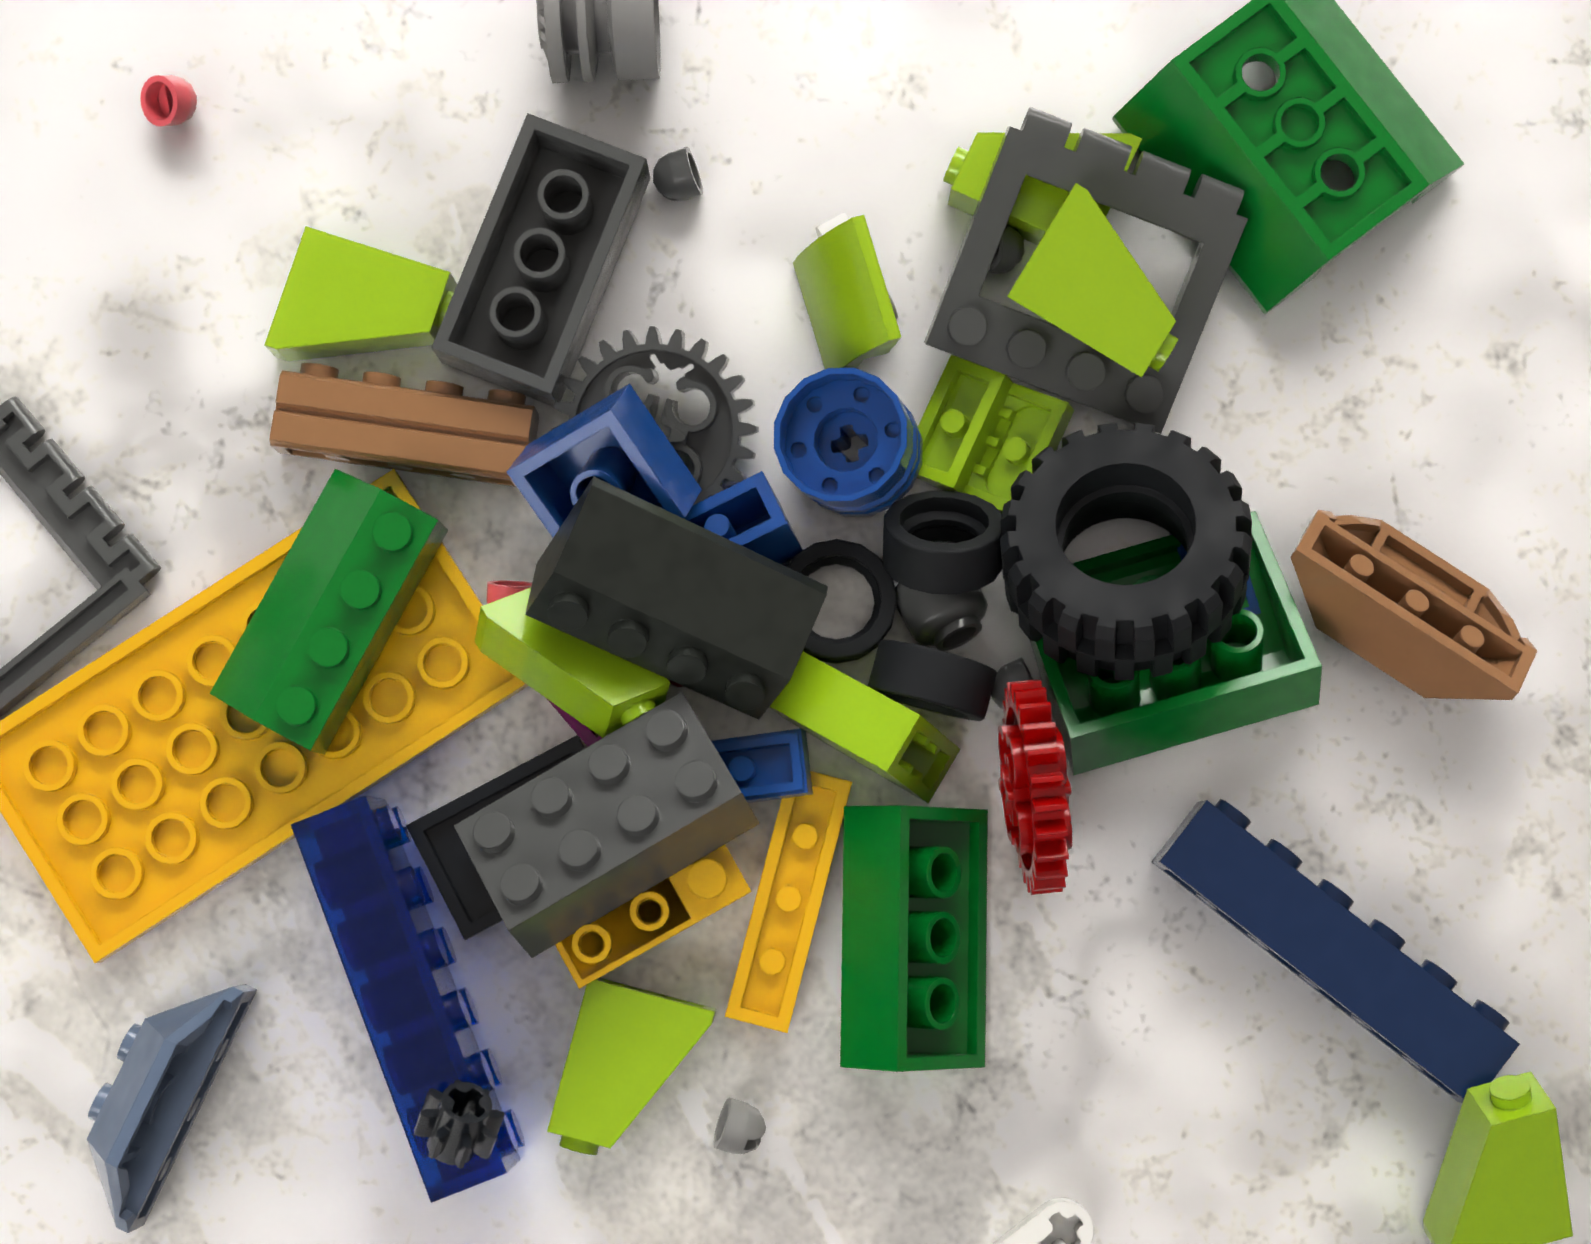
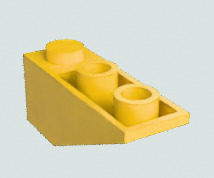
[555,844,752,989]

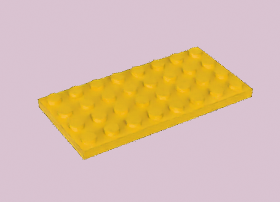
[0,469,528,963]

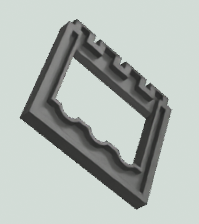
[924,107,1248,434]
[0,396,161,717]

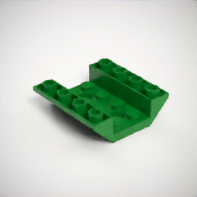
[1112,0,1464,315]

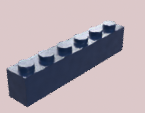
[1152,799,1520,1103]

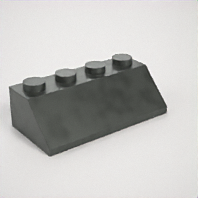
[525,477,828,720]

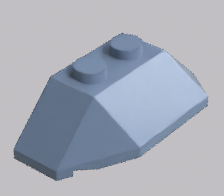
[87,984,257,1233]

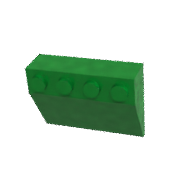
[1030,511,1322,776]

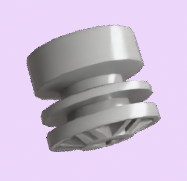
[536,0,661,83]

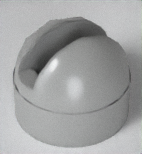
[713,1098,766,1154]

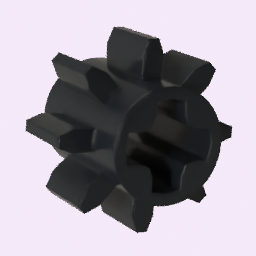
[414,1079,504,1168]

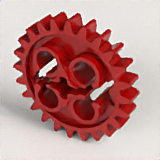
[998,679,1072,895]

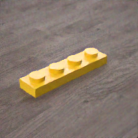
[725,771,852,1033]

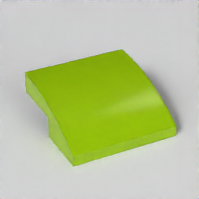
[793,215,901,369]
[917,355,1075,514]

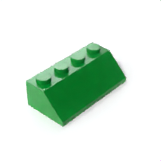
[210,469,448,755]
[840,805,988,1072]

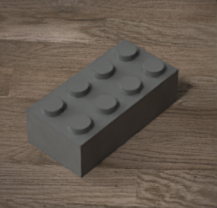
[431,113,651,406]
[454,692,760,958]

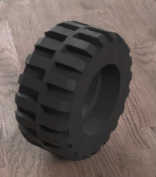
[1000,423,1252,680]

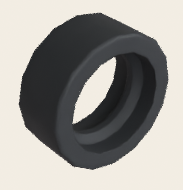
[883,491,1002,595]
[787,539,898,664]
[868,640,997,721]

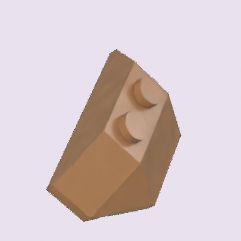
[1290,510,1537,700]

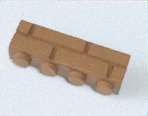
[269,363,539,487]

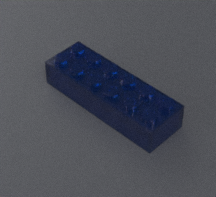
[291,795,525,1203]

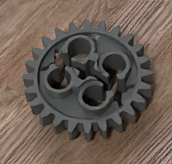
[551,326,759,505]

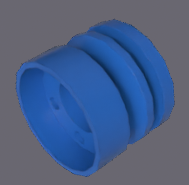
[774,368,923,517]

